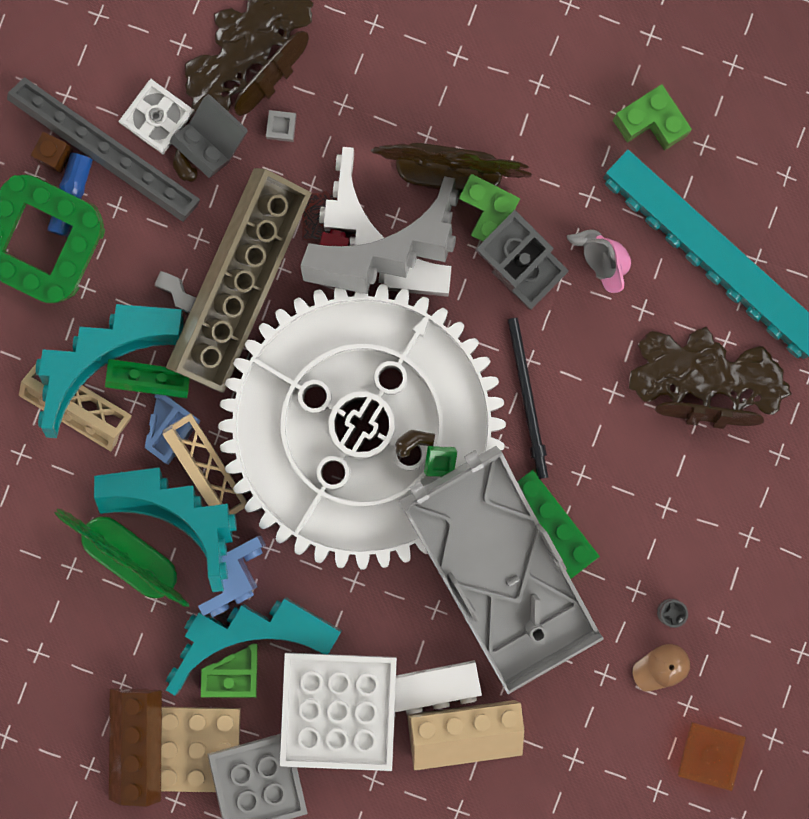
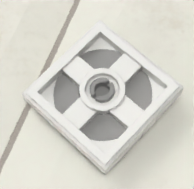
[118,78,195,155]

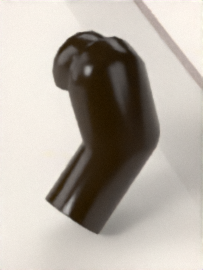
[173,149,198,182]
[395,430,435,457]

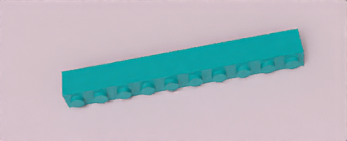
[603,150,809,359]

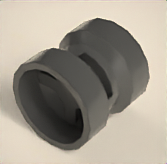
[657,599,688,628]

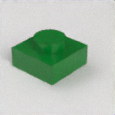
[424,446,458,477]

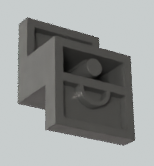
[475,210,569,310]

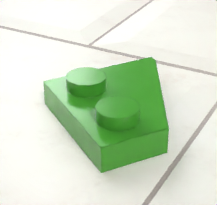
[201,644,258,698]

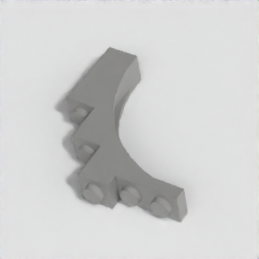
[301,176,459,294]

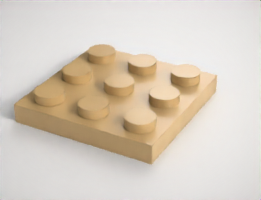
[161,707,241,792]

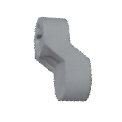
[154,271,196,313]

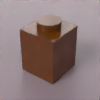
[30,132,73,174]

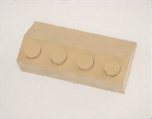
[407,700,524,770]

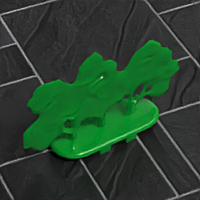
[54,509,189,607]

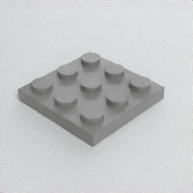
[207,734,308,819]

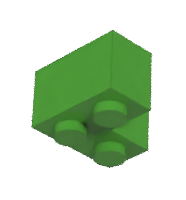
[613,84,692,151]
[459,174,520,241]

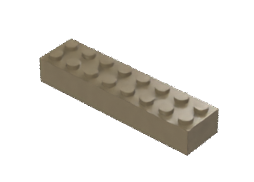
[166,168,312,393]

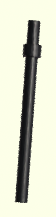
[508,318,548,479]

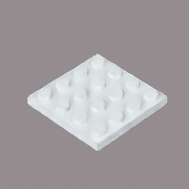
[280,653,397,771]

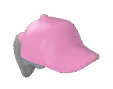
[567,230,631,293]

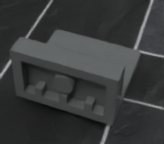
[169,94,248,178]

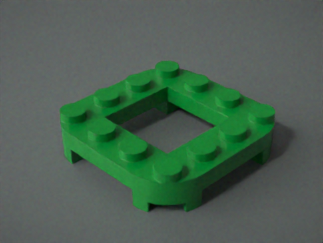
[0,175,105,303]

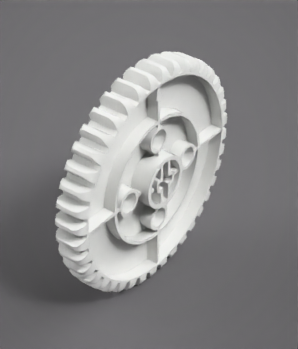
[218,284,506,570]

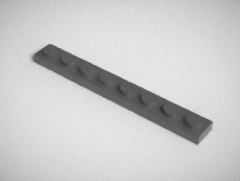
[7,77,200,222]

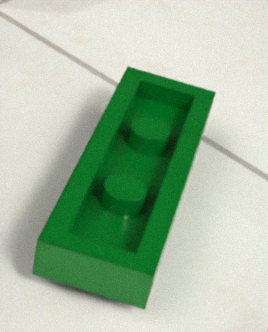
[105,359,189,398]

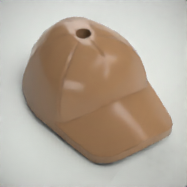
[632,644,690,691]

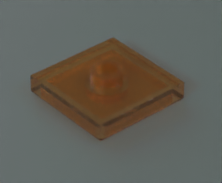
[677,722,746,791]

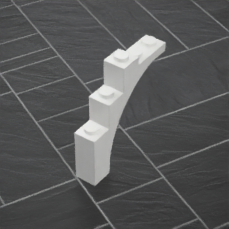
[319,147,451,297]

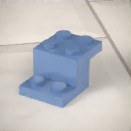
[198,536,266,617]

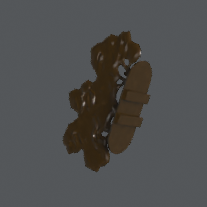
[185,0,314,116]
[371,143,532,193]
[629,327,792,429]

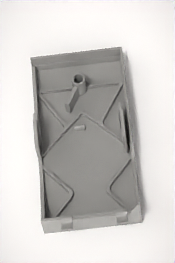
[399,446,604,694]

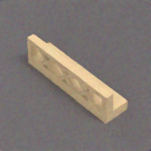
[19,364,132,451]
[162,413,248,515]

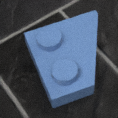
[145,394,200,465]

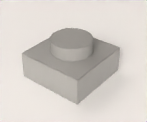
[266,110,297,142]

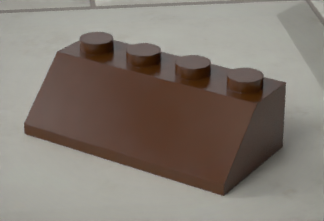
[109,688,162,807]

